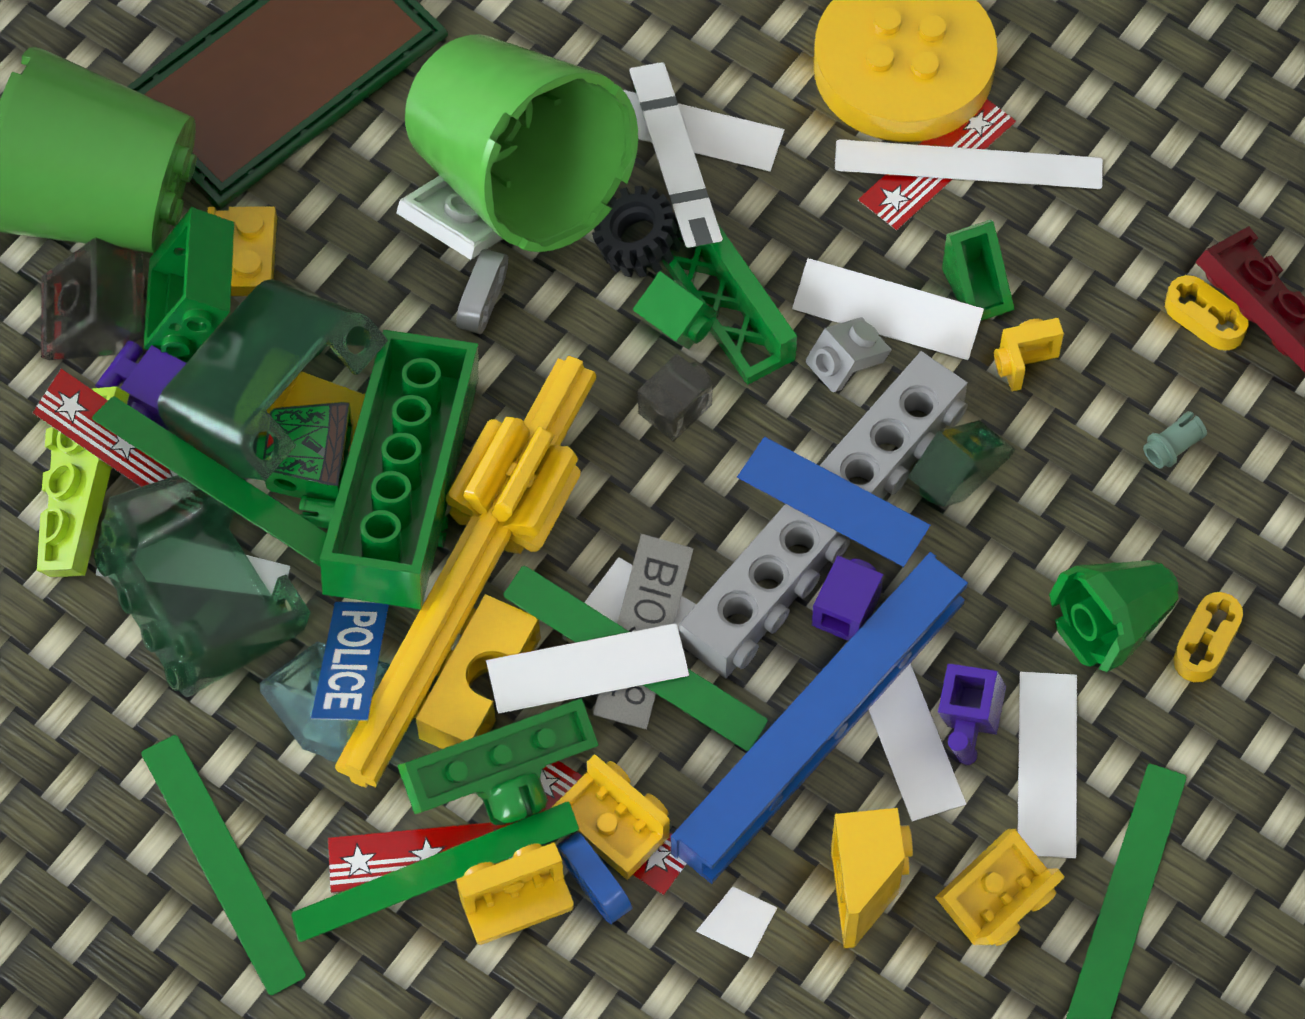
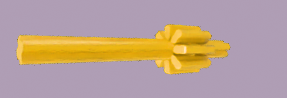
[335,356,597,788]

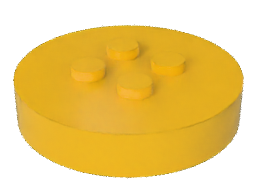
[814,0,997,142]

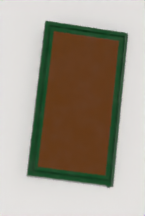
[127,0,448,211]

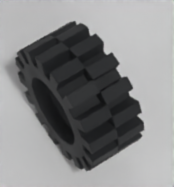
[592,186,683,277]

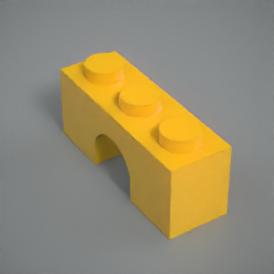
[414,594,541,749]

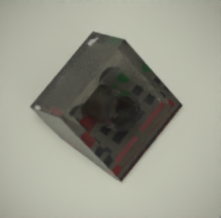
[41,237,145,360]

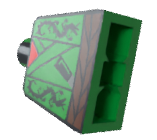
[237,402,354,501]

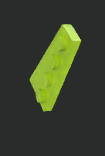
[37,386,130,577]

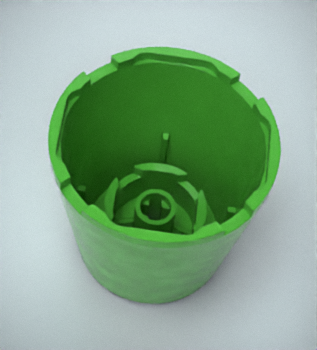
[405,34,638,252]
[0,47,197,253]

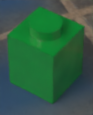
[632,271,717,350]

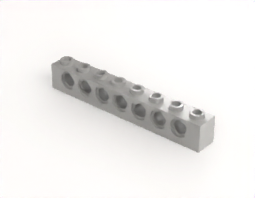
[679,351,968,679]

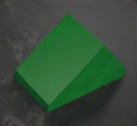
[942,219,1015,321]

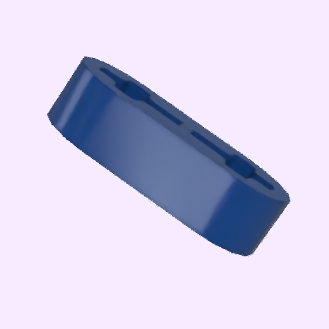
[556,831,633,924]

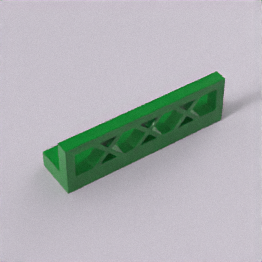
[661,224,797,385]

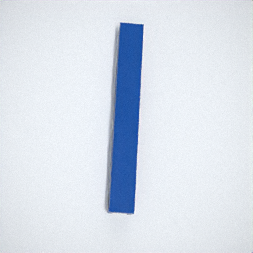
[671,552,968,884]

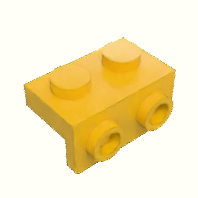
[552,755,670,880]
[935,829,1065,946]
[456,842,574,945]

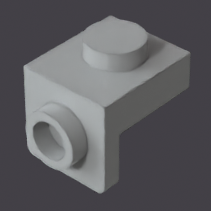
[806,317,892,392]

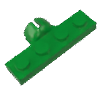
[397,698,599,825]

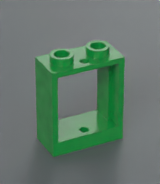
[143,207,234,363]

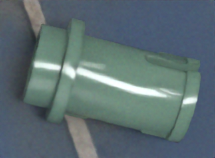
[1143,411,1207,469]

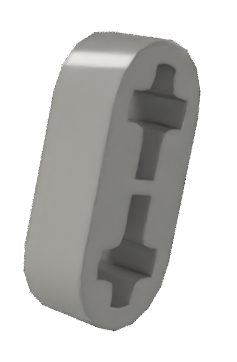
[456,249,508,334]

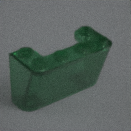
[158,279,388,481]
[94,475,311,697]

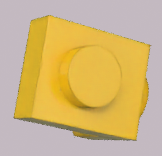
[994,318,1064,392]

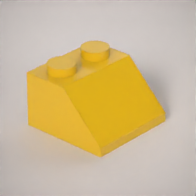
[831,808,913,949]

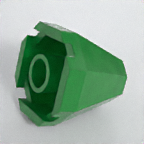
[1049,560,1179,672]

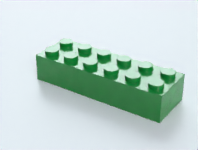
[320,329,479,610]

